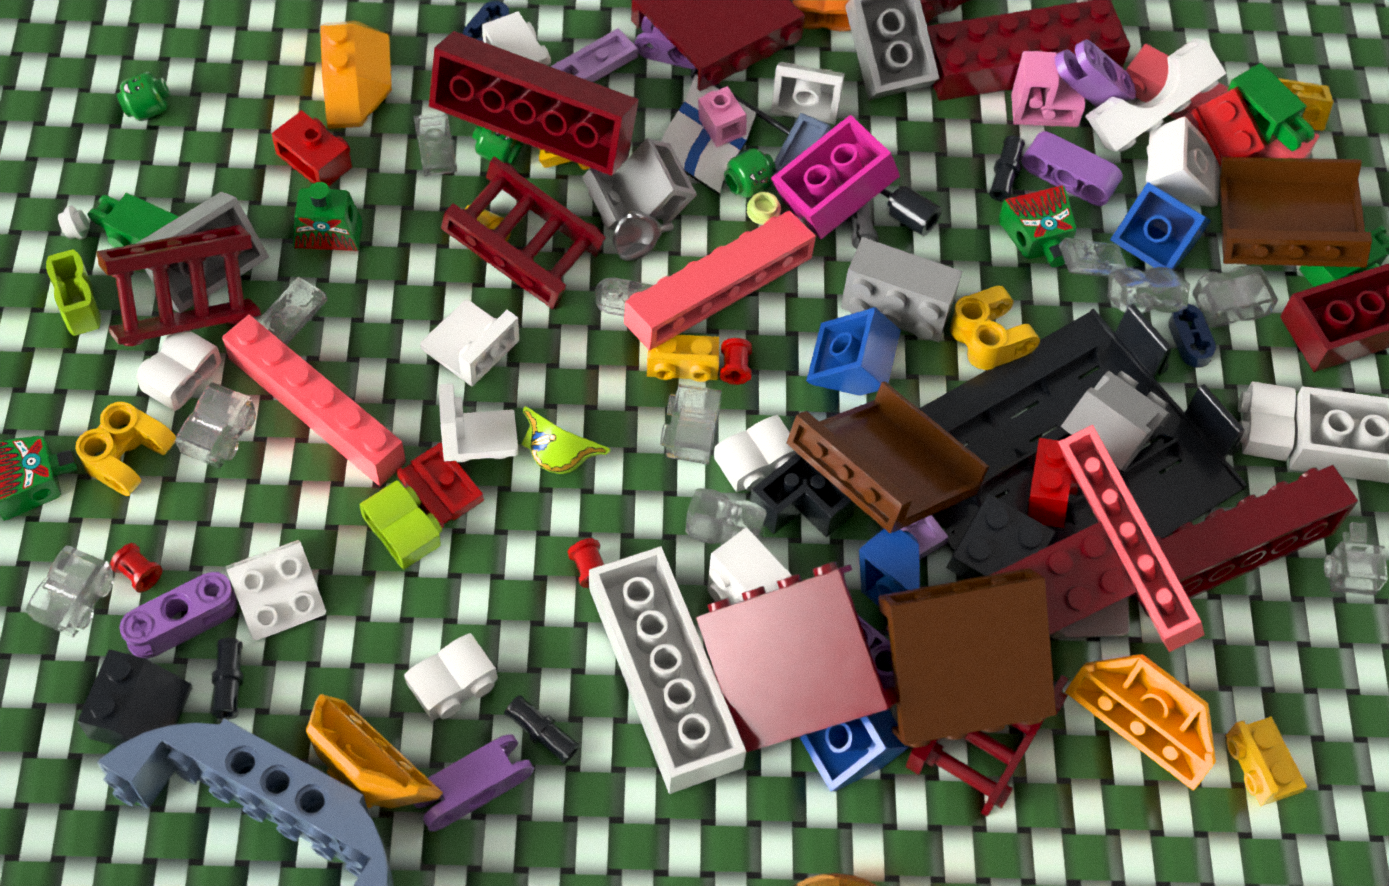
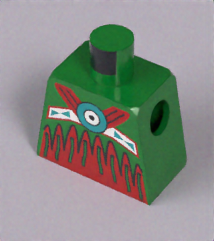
[293,182,363,251]
[998,185,1076,268]
[0,436,78,521]

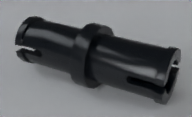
[989,135,1025,202]
[211,638,244,720]
[504,695,581,764]

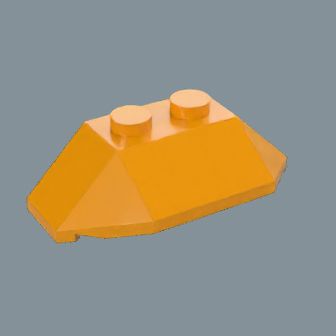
[320,21,392,129]
[1065,654,1216,791]
[306,694,443,808]

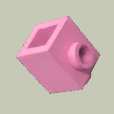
[698,86,746,147]

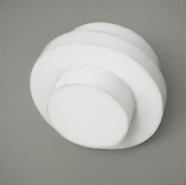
[58,206,90,240]

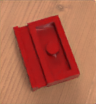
[1191,86,1268,167]
[396,442,484,528]

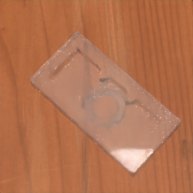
[414,112,457,176]
[1059,238,1129,279]
[258,277,327,345]

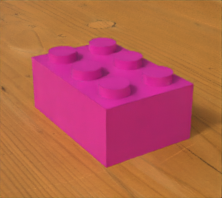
[771,115,900,239]

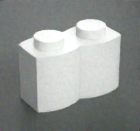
[136,330,222,411]
[1238,381,1296,461]
[714,415,797,492]
[404,633,498,721]

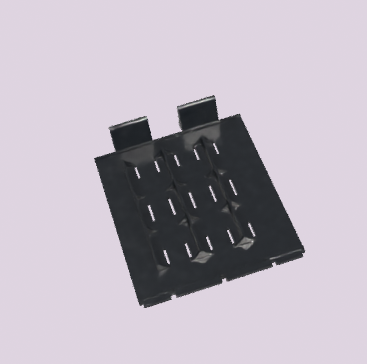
[919,304,1247,552]

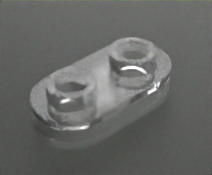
[595,277,653,317]

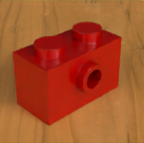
[271,110,352,186]
[1028,438,1078,528]

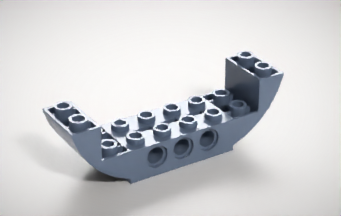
[97,718,394,886]

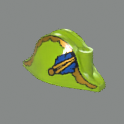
[521,406,612,474]

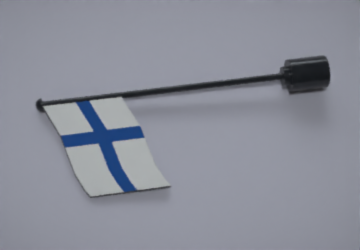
[661,68,942,236]

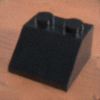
[77,649,193,746]

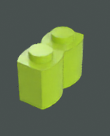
[46,249,101,336]
[359,480,442,570]

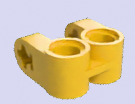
[950,285,1040,370]
[76,402,177,496]

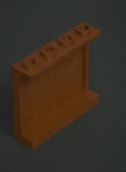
[1219,157,1372,267]
[786,381,989,534]
[878,568,1056,747]

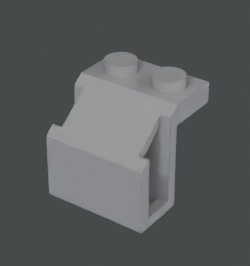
[582,138,697,231]
[1060,371,1172,472]

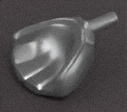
[613,211,674,261]

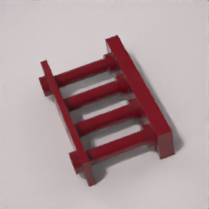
[441,156,606,310]
[96,225,261,346]
[905,675,1068,817]

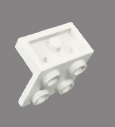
[420,300,520,387]
[439,383,518,462]
[226,540,326,641]

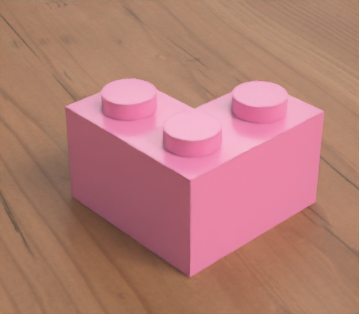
[1011,51,1085,127]

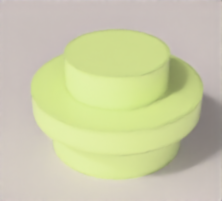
[747,192,781,225]

